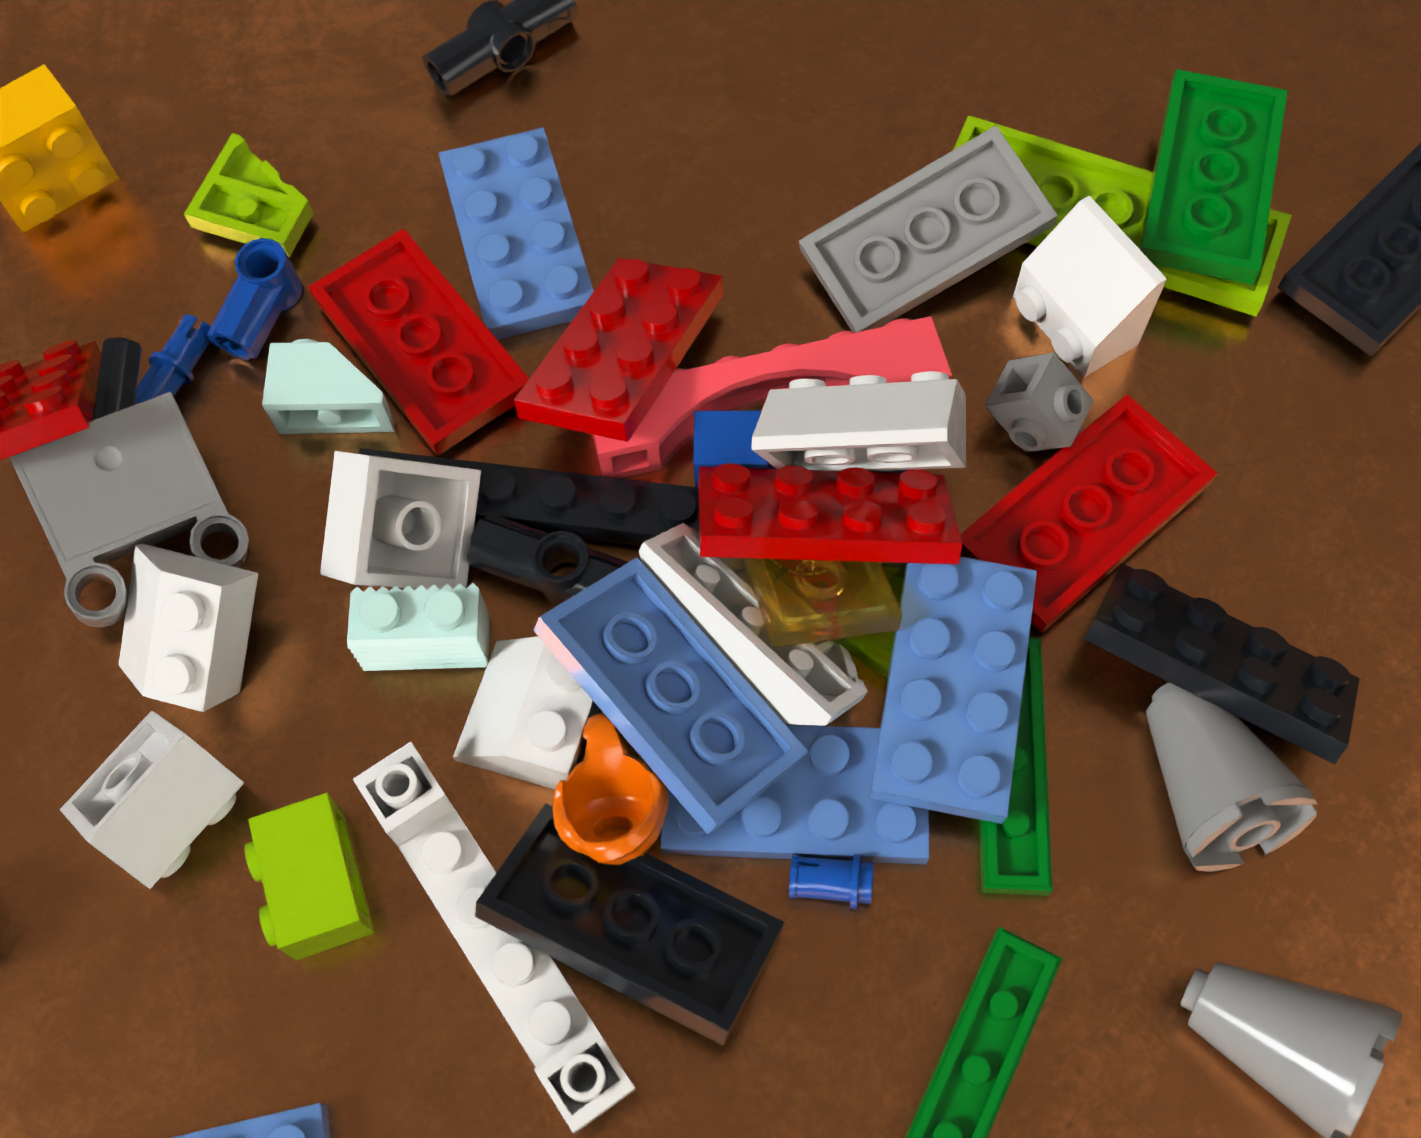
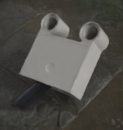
[9,337,249,628]

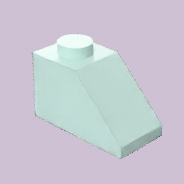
[262,339,396,434]

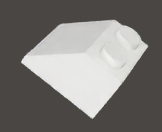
[1013,195,1167,378]
[320,451,481,590]
[119,543,258,712]
[453,636,604,789]
[60,711,244,889]

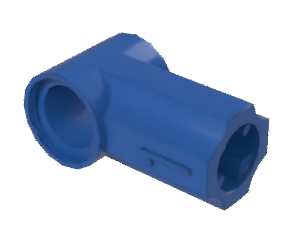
[207,238,303,361]

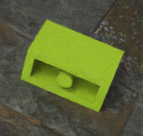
[244,793,375,961]

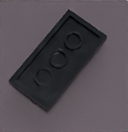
[1277,143,1421,357]
[1084,563,1360,764]
[475,803,785,1046]

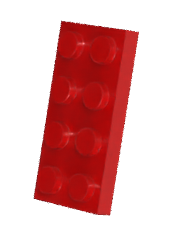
[308,228,529,456]
[514,258,724,442]
[0,340,101,460]
[960,394,1218,633]
[698,463,962,564]

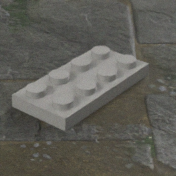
[799,126,1058,333]

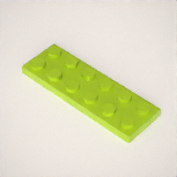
[953,115,1292,317]

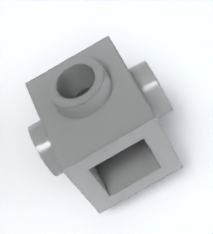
[984,352,1094,452]

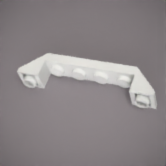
[353,742,636,1134]

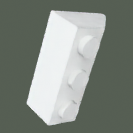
[752,371,966,471]

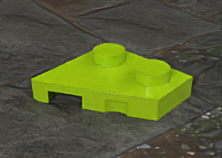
[184,133,314,257]

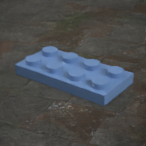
[438,127,594,340]
[533,557,809,835]
[869,557,1037,824]
[661,725,929,865]

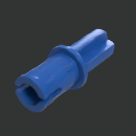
[135,314,212,405]

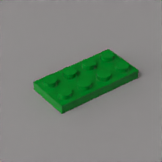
[1139,69,1288,285]

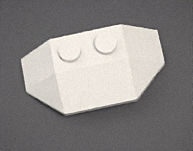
[639,523,868,726]

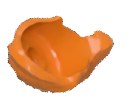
[553,713,669,865]

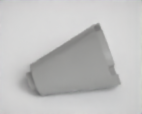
[1146,682,1317,872]
[1180,961,1403,1138]

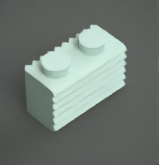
[347,583,491,671]

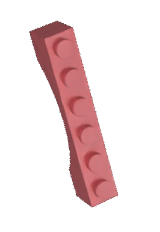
[592,316,952,478]

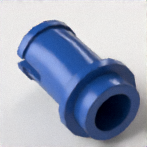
[789,854,874,910]

